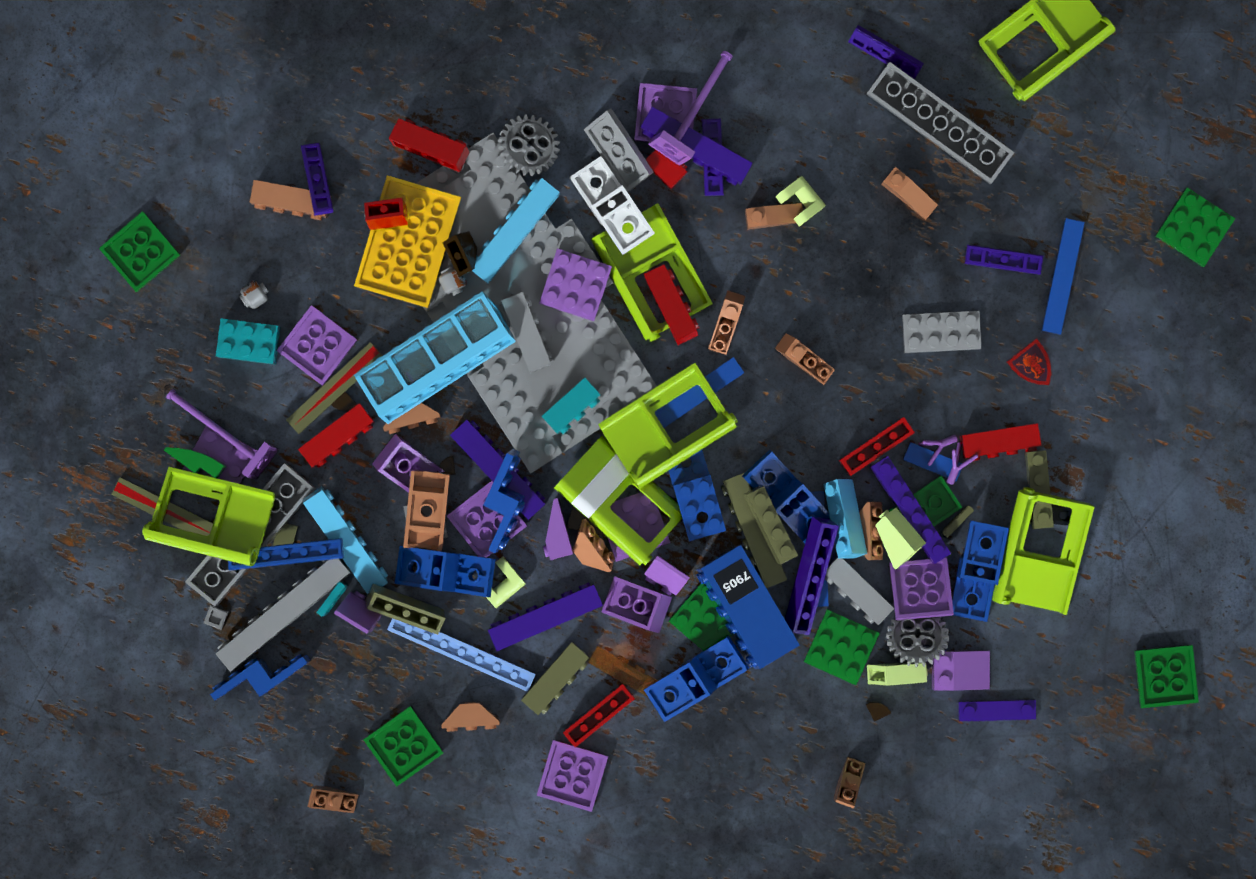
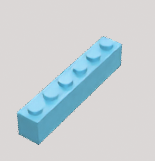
[472,178,560,284]
[303,486,388,594]

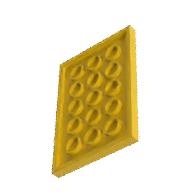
[354,175,461,308]

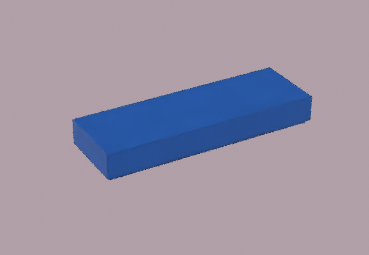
[903,442,962,482]

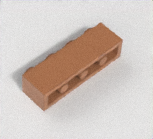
[250,180,331,220]

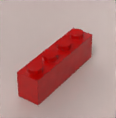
[389,119,470,172]
[644,264,699,345]
[298,403,375,468]
[839,417,915,476]
[960,423,1042,461]
[563,683,635,747]

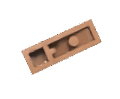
[881,167,938,220]
[745,203,803,230]

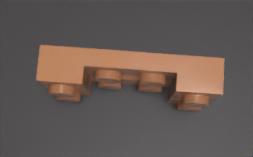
[403,470,450,552]

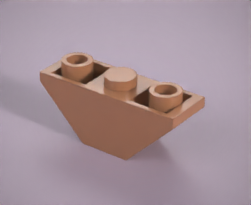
[383,403,441,434]
[859,502,883,560]
[573,519,615,572]
[442,702,500,732]
[833,757,865,809]
[307,785,358,813]

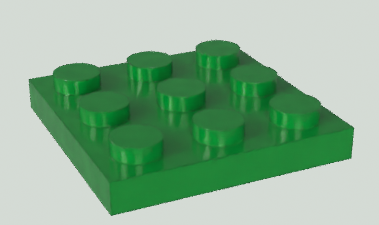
[1155,187,1236,267]
[99,211,181,292]
[669,583,733,651]
[803,609,880,685]
[1134,645,1199,708]
[363,706,444,787]

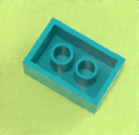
[216,318,281,365]
[541,378,601,434]

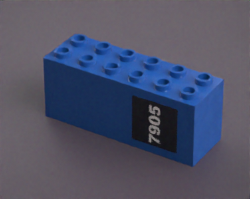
[696,545,800,669]

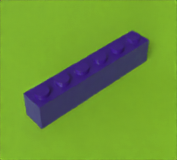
[641,107,753,186]
[450,420,545,520]
[870,456,951,564]
[785,516,839,635]
[488,582,603,651]

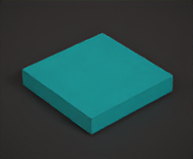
[316,580,349,617]

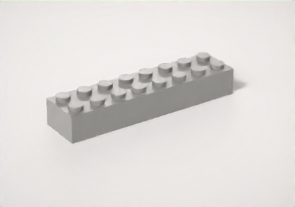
[867,62,1015,184]
[185,463,316,607]
[216,558,352,672]

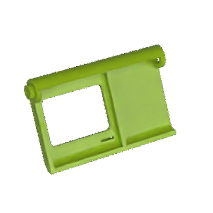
[591,203,713,342]
[598,363,738,489]

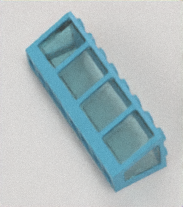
[354,291,516,424]

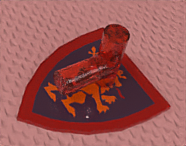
[1007,339,1051,385]

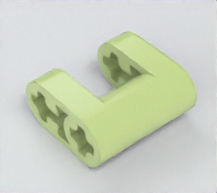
[776,176,826,227]
[474,556,526,609]

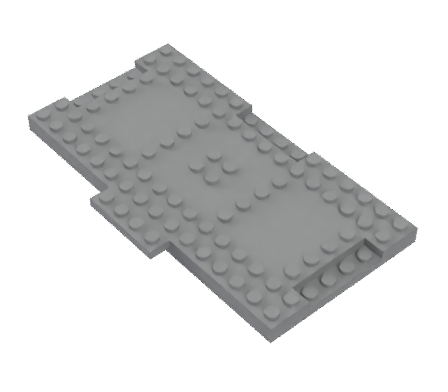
[364,133,657,474]

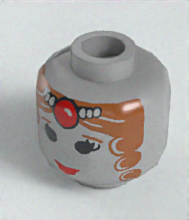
[439,266,467,296]
[239,281,269,309]

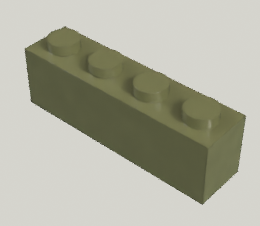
[1025,450,1054,529]
[743,486,798,564]
[365,584,446,635]
[521,642,590,715]

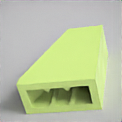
[875,508,926,569]
[867,662,928,686]

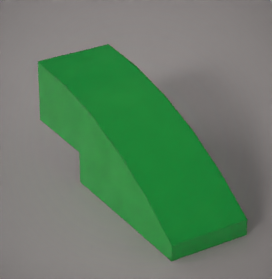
[164,447,227,478]

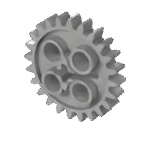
[498,114,560,176]
[886,616,949,667]

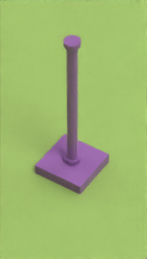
[648,51,733,166]
[166,389,279,480]

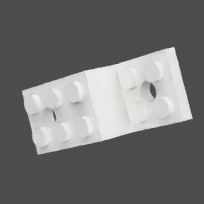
[569,156,655,255]

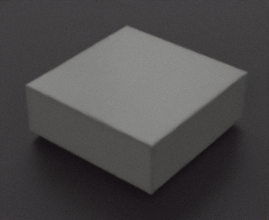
[204,605,229,630]

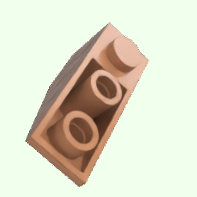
[708,290,745,355]
[775,333,835,385]

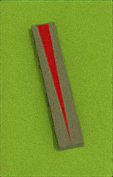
[286,342,383,434]
[111,477,213,536]

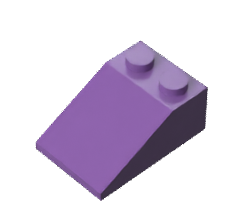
[372,434,445,493]
[543,498,573,560]
[644,555,690,596]
[602,576,672,633]
[334,590,382,634]
[932,651,990,691]

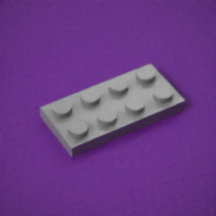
[584,109,654,192]
[902,311,981,353]

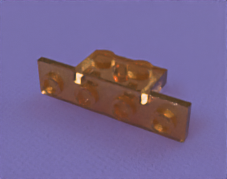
[589,646,658,698]

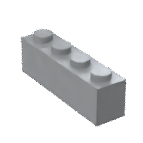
[501,292,553,373]
[825,554,894,625]

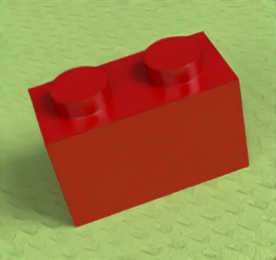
[645,150,687,190]
[364,198,408,230]

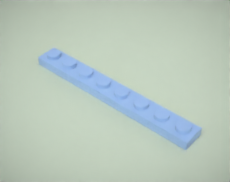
[387,618,536,692]

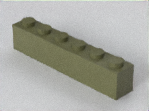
[721,473,787,588]

